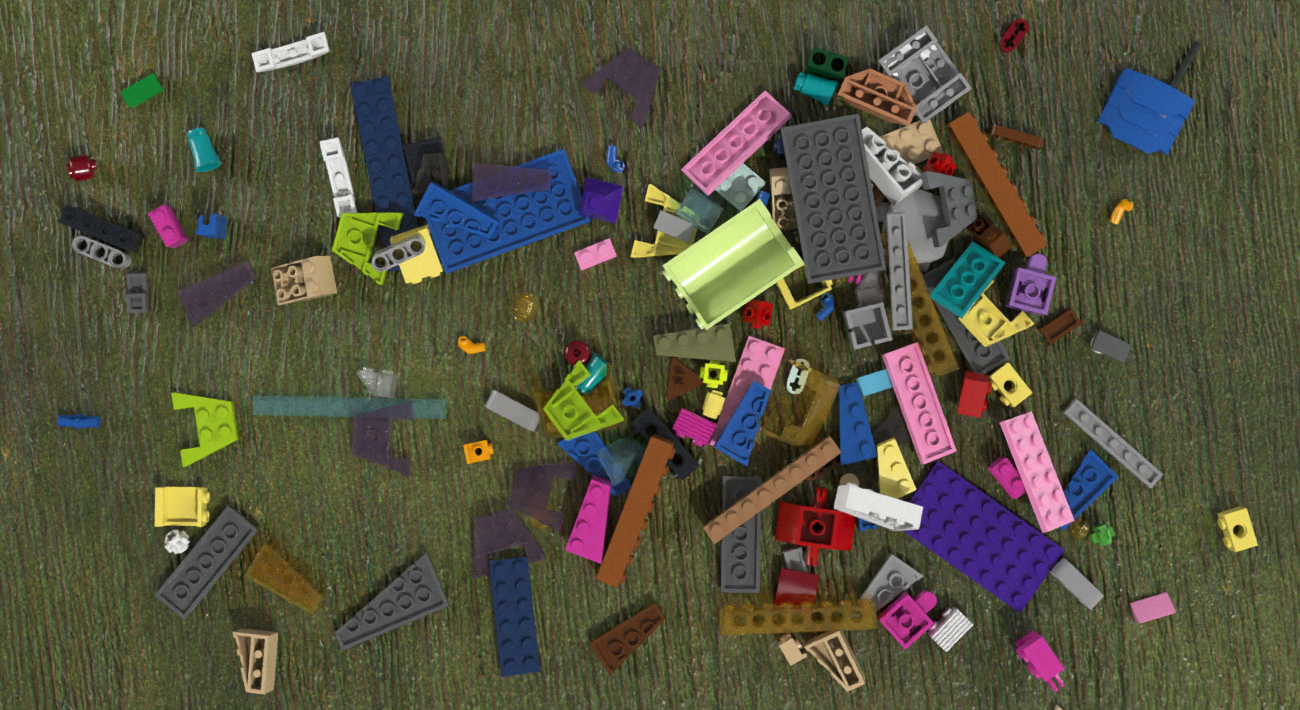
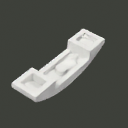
[251,32,330,72]
[320,138,357,217]

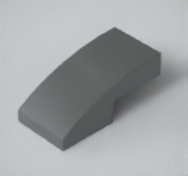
[126,272,149,313]
[1090,330,1132,363]

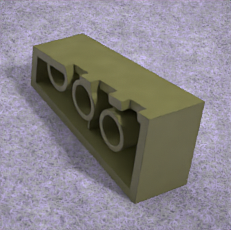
[653,324,736,362]

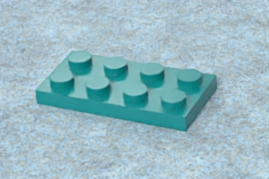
[929,242,1005,319]

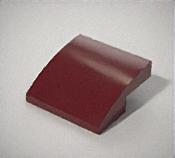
[774,568,819,612]

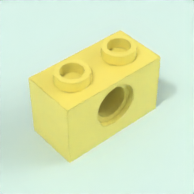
[989,362,1032,407]
[1217,506,1258,552]

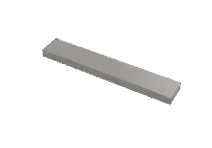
[886,211,913,331]
[1062,398,1163,489]

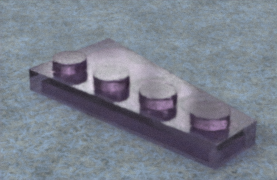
[472,162,553,201]
[177,261,257,327]

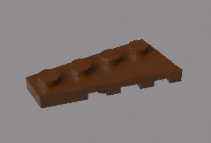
[590,601,666,676]

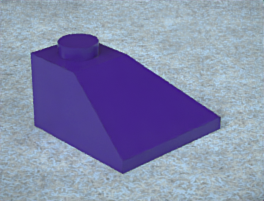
[578,177,623,224]

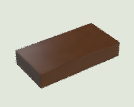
[1038,308,1082,345]

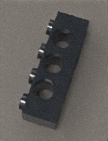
[58,204,145,253]
[631,407,700,480]

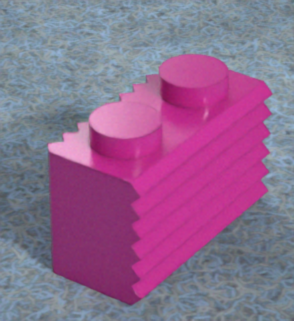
[148,205,189,249]
[672,408,717,447]
[987,457,1026,499]

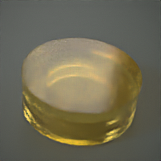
[1071,520,1090,540]

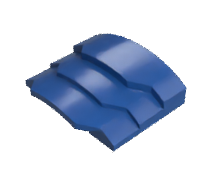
[1097,68,1195,155]

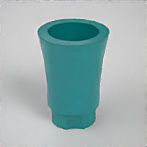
[794,72,838,107]
[187,128,222,172]
[575,352,614,396]

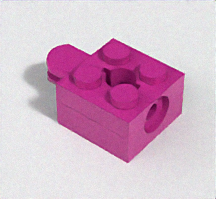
[876,590,937,650]
[1014,630,1065,692]

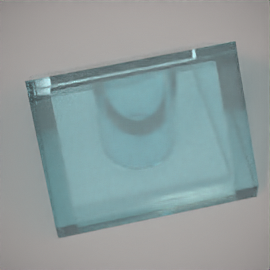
[676,186,726,234]
[596,435,645,486]

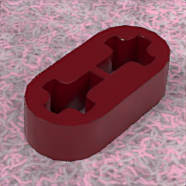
[998,19,1029,53]

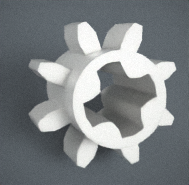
[164,530,189,554]

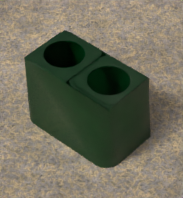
[805,47,849,82]

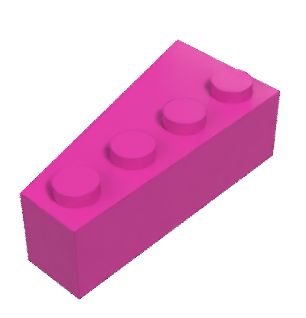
[565,474,612,564]

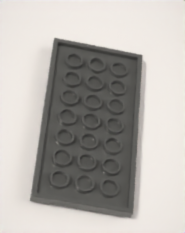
[780,114,886,284]

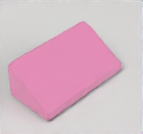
[1130,592,1176,623]

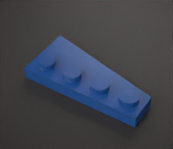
[414,181,500,238]
[713,380,771,466]
[838,382,878,466]
[557,431,632,497]
[1059,449,1118,531]

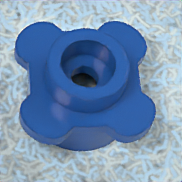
[622,388,643,408]

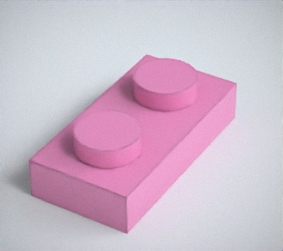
[574,238,617,271]

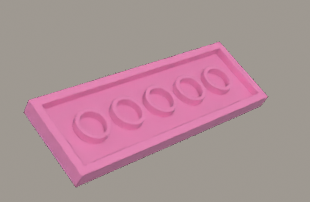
[681,91,792,196]
[710,336,785,446]
[882,342,956,464]
[1000,411,1075,533]

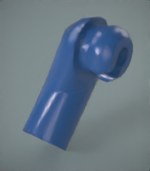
[606,145,625,173]
[815,292,834,321]

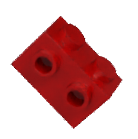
[957,371,992,418]

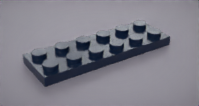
[488,556,540,677]

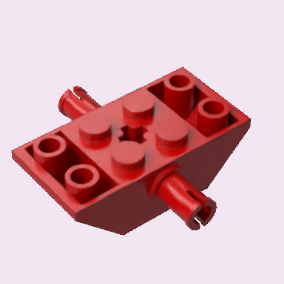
[775,487,856,566]

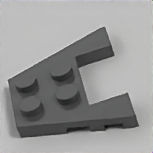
[921,171,977,248]

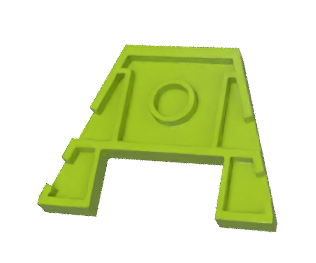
[332,212,403,285]
[543,360,624,441]
[171,392,239,467]

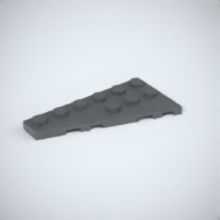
[335,552,450,651]

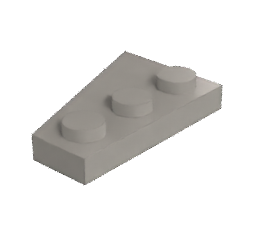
[858,554,923,613]

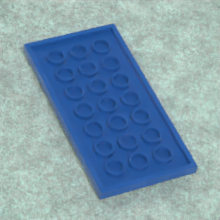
[420,149,591,274]

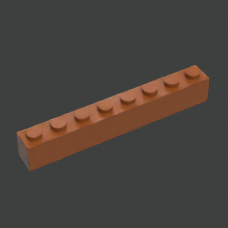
[946,112,1047,259]
[596,434,676,588]

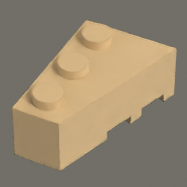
[804,626,865,692]
[232,628,278,694]

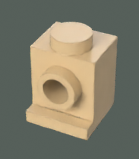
[777,633,807,666]

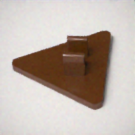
[667,358,706,400]

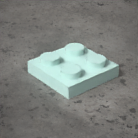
[715,163,766,212]

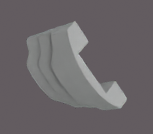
[879,25,972,124]
[880,189,948,273]

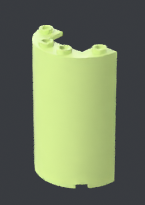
[663,199,804,330]

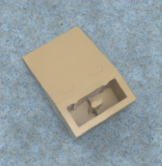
[769,167,798,231]
[271,256,337,305]

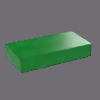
[120,73,165,110]

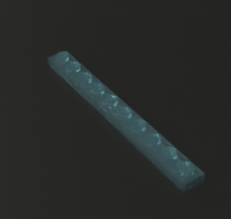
[253,396,446,419]

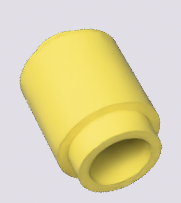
[702,390,726,419]

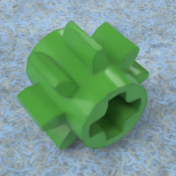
[1089,523,1115,546]

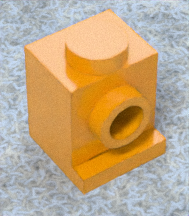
[463,439,494,464]

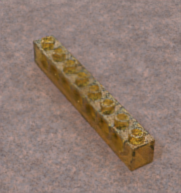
[880,229,959,378]
[719,599,877,636]

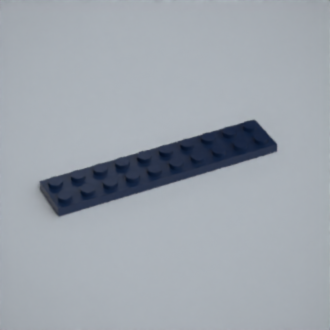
[350,76,419,272]

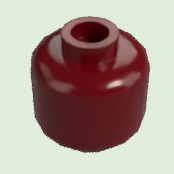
[66,154,97,182]
[565,341,590,365]

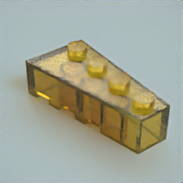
[244,542,325,615]

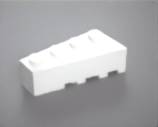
[862,127,923,206]
[834,483,923,531]

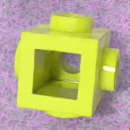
[700,360,728,388]

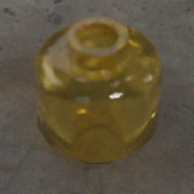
[511,293,539,323]

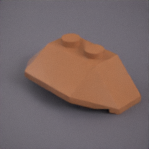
[837,69,917,126]

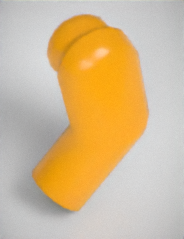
[1109,199,1133,224]
[458,336,486,354]

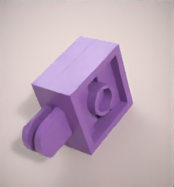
[1004,254,1057,316]

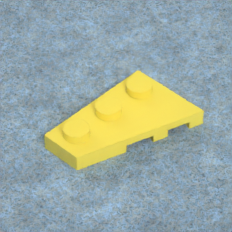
[876,437,916,499]

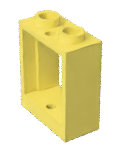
[775,260,833,310]

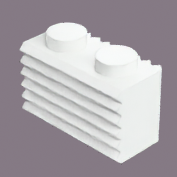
[927,606,973,652]

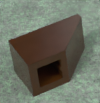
[966,215,1012,258]

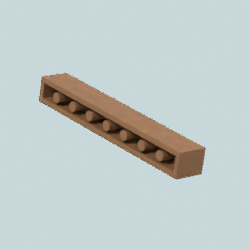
[702,436,842,544]

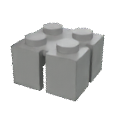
[842,302,892,350]

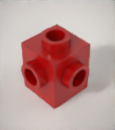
[922,152,957,176]
[742,300,773,329]

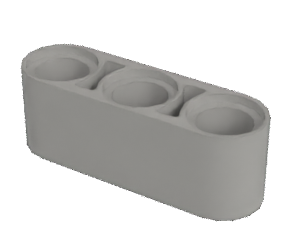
[371,234,426,272]
[72,236,132,269]
[485,389,543,432]
[1050,558,1104,610]

